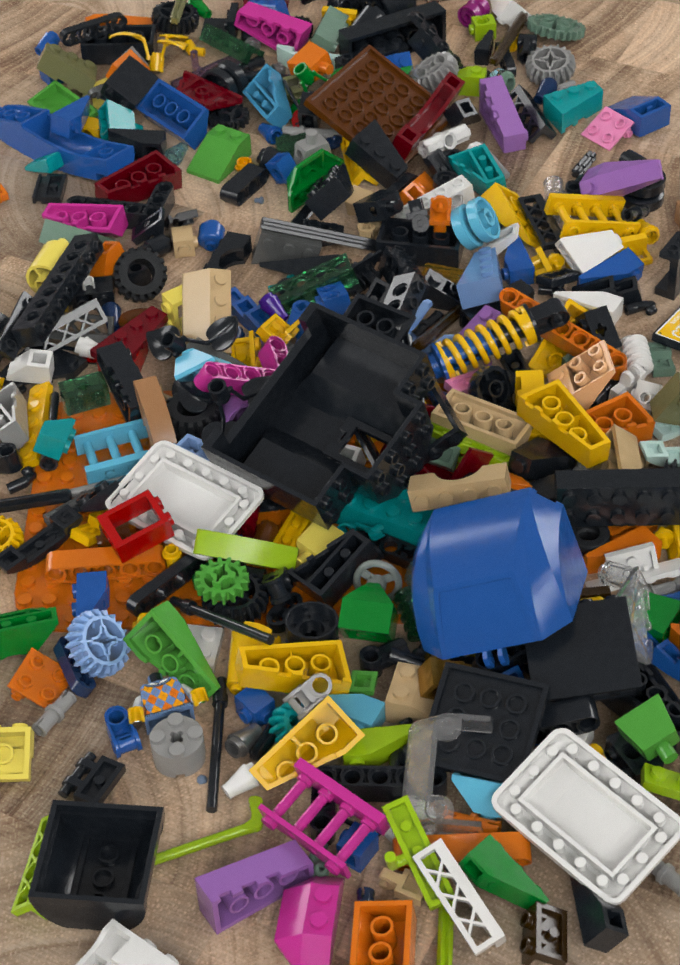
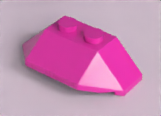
[274,876,345,965]

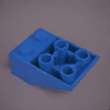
[608,96,671,138]

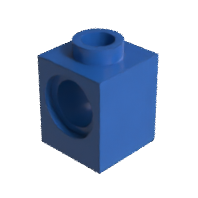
[265,152,296,185]

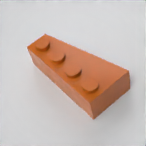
[550,391,655,442]

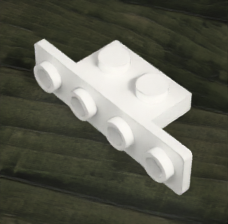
[585,542,680,591]

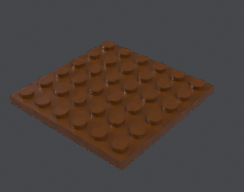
[303,44,449,165]

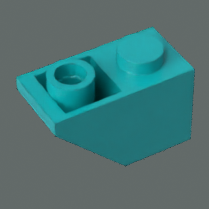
[33,418,77,461]

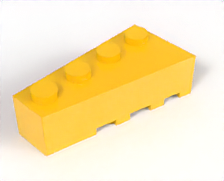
[517,379,611,469]

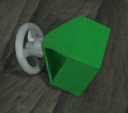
[338,560,402,643]

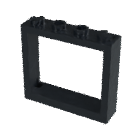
[355,381,468,473]

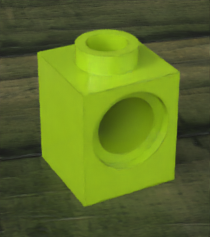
[468,14,497,42]

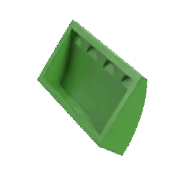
[27,80,98,118]

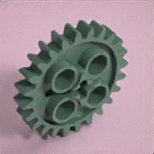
[526,13,586,41]

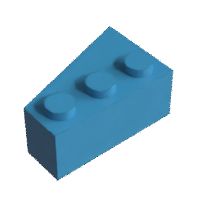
[242,63,293,129]

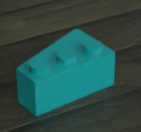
[543,80,603,134]

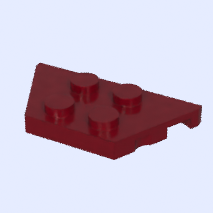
[177,70,243,111]

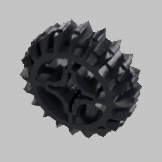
[151,0,199,35]
[201,570,269,628]

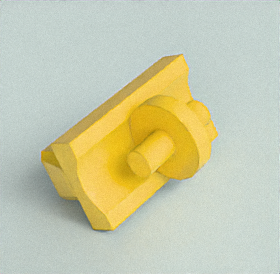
[530,246,565,277]
[654,525,680,560]

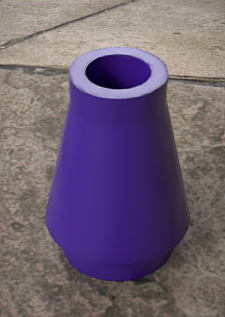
[258,292,289,321]

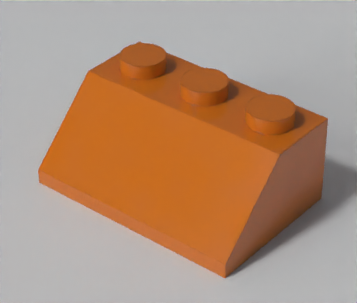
[350,900,417,965]

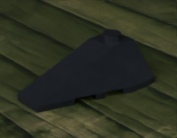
[259,254,352,285]

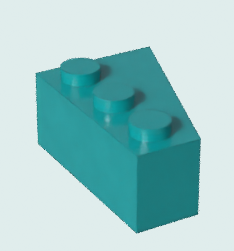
[448,143,507,196]

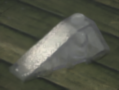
[617,566,653,665]

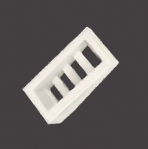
[481,222,520,255]

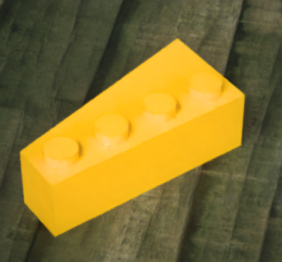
[235,640,352,695]

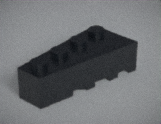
[96,341,143,422]

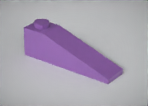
[579,159,664,196]

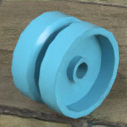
[450,196,500,251]

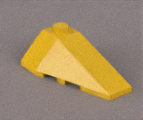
[481,182,540,248]
[528,298,598,379]
[248,695,365,791]

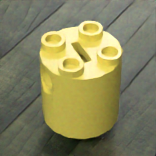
[26,238,69,292]

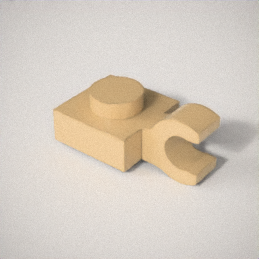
[378,867,424,907]

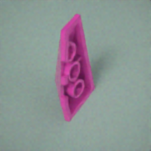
[42,203,129,237]

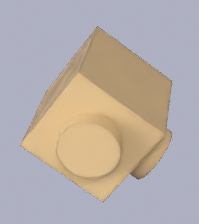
[171,225,199,259]

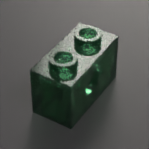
[58,371,111,416]

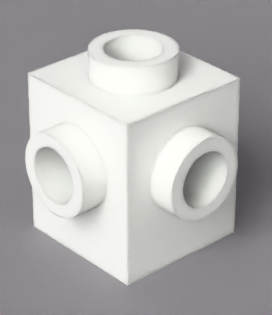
[631,379,664,414]

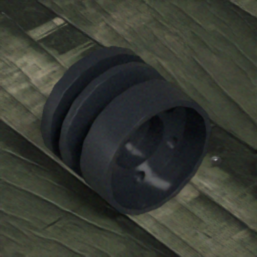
[285,601,339,643]

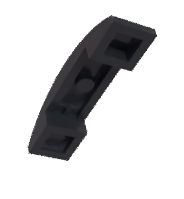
[0,504,83,574]

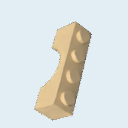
[407,462,511,512]

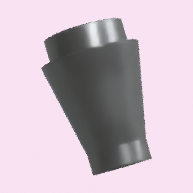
[225,723,263,759]

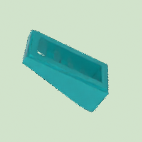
[24,152,64,174]

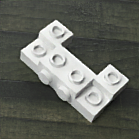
[76,919,180,965]

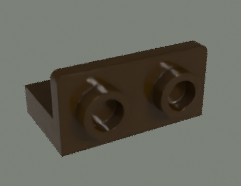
[520,901,567,965]

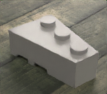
[0,382,29,450]

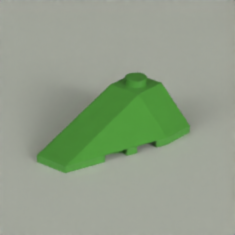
[123,600,221,703]

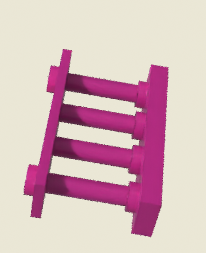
[258,757,390,879]

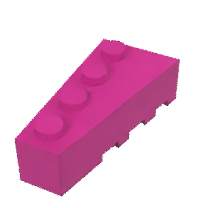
[234,1,312,52]

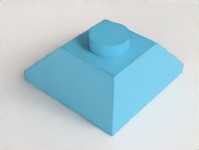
[174,348,231,382]
[451,772,503,820]

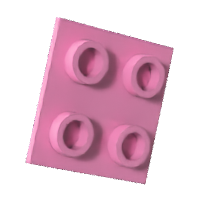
[581,106,635,151]

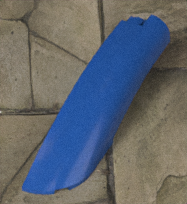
[0,105,135,180]

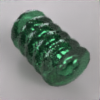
[393,586,421,642]

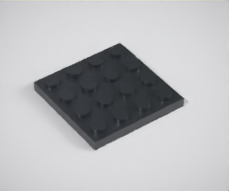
[416,661,551,783]

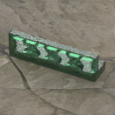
[199,23,265,65]
[268,253,359,315]

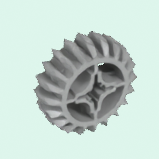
[525,44,576,85]
[410,51,459,93]

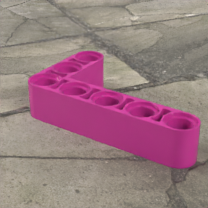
[194,336,289,396]

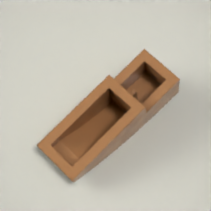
[133,375,177,447]

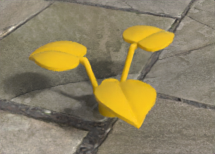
[109,32,189,72]

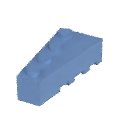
[456,247,503,310]

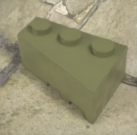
[36,43,98,97]

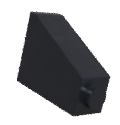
[508,436,577,481]

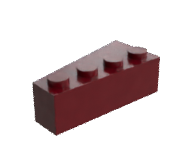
[95,150,182,202]

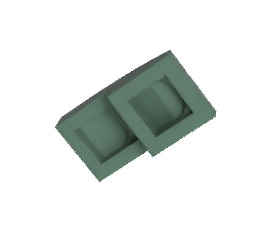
[648,342,676,378]

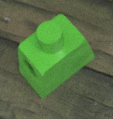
[614,694,680,764]

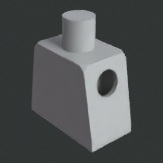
[293,129,332,165]

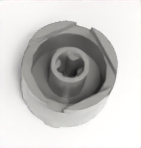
[149,712,206,778]

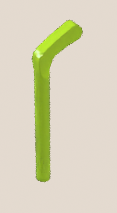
[154,796,263,866]

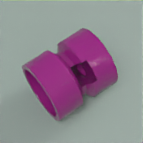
[457,0,490,28]

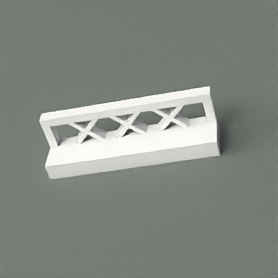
[412,838,506,956]

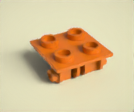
[7,648,69,708]

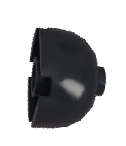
[468,366,515,408]

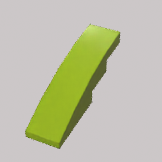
[193,529,299,570]

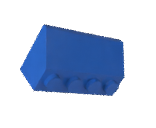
[136,78,209,150]

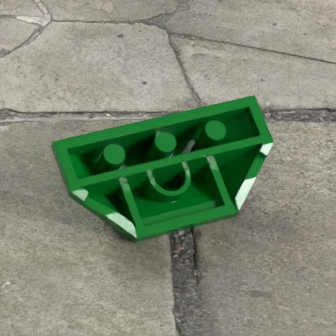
[287,148,344,213]
[0,607,59,660]

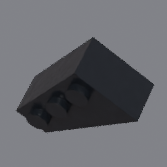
[345,119,408,189]

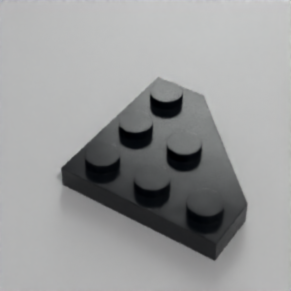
[0,344,88,387]

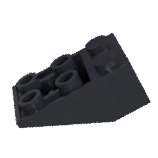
[305,162,354,221]

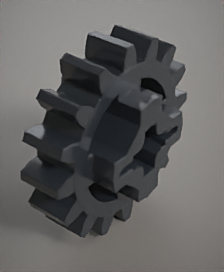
[208,104,250,130]

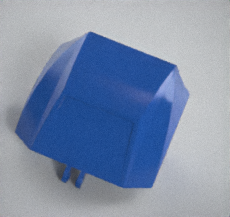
[411,487,588,669]

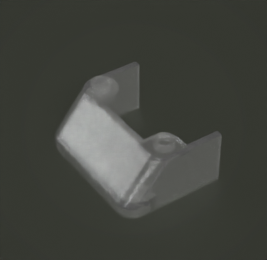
[402,713,493,834]

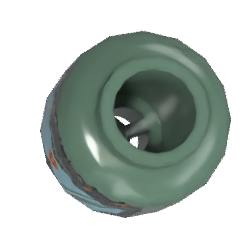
[488,68,515,93]

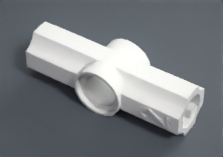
[417,124,471,158]

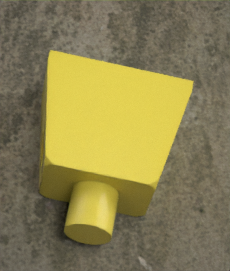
[296,522,345,568]

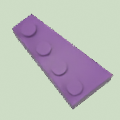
[479,75,529,153]
[194,840,314,934]

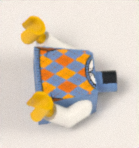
[127,672,209,735]

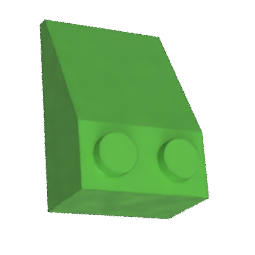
[187,124,252,184]

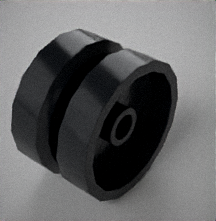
[201,60,248,96]
[623,170,666,212]

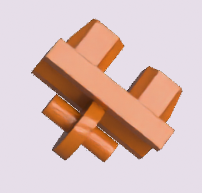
[429,195,452,233]

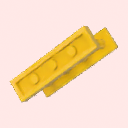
[544,193,641,238]

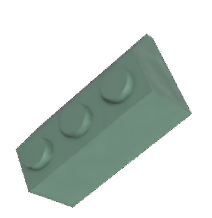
[310,5,349,53]
[39,218,116,244]

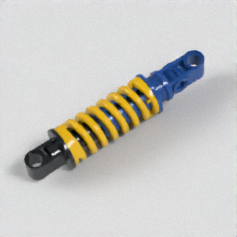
[426,298,570,380]

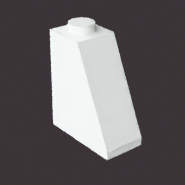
[555,230,624,274]

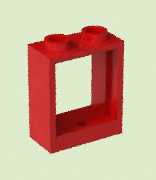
[96,489,175,564]

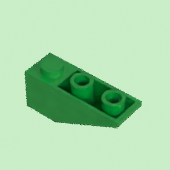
[458,834,549,910]

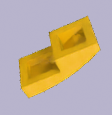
[70,510,108,547]

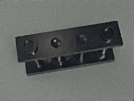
[0,291,33,362]

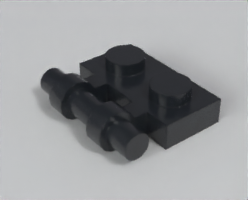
[58,752,126,803]

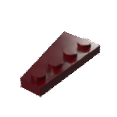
[90,306,168,361]

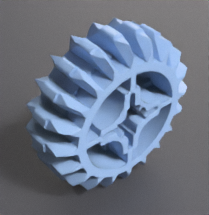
[64,609,131,679]

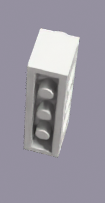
[394,174,475,220]

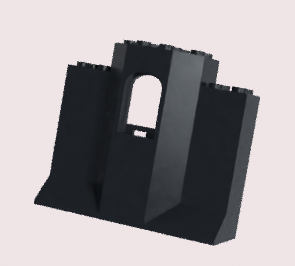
[201,301,437,530]

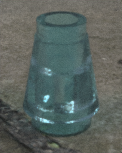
[165,142,188,166]

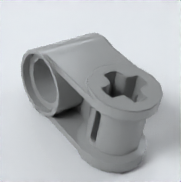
[282,672,332,720]

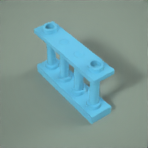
[73,419,176,484]

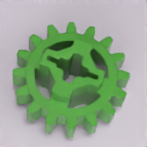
[194,557,250,605]

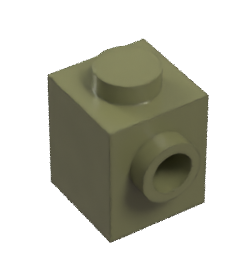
[282,75,304,103]

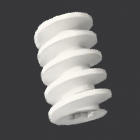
[620,334,654,378]

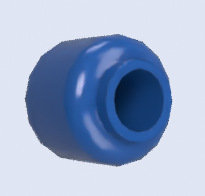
[198,219,225,251]

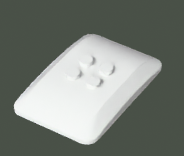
[105,440,265,561]
[491,728,680,905]

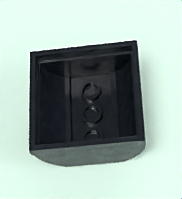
[28,800,165,930]

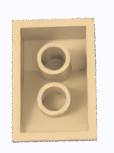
[385,662,434,724]

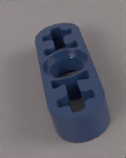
[53,636,96,698]

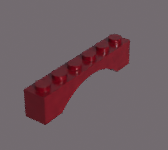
[392,72,465,161]

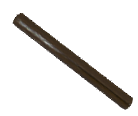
[489,11,528,66]
[412,304,461,351]

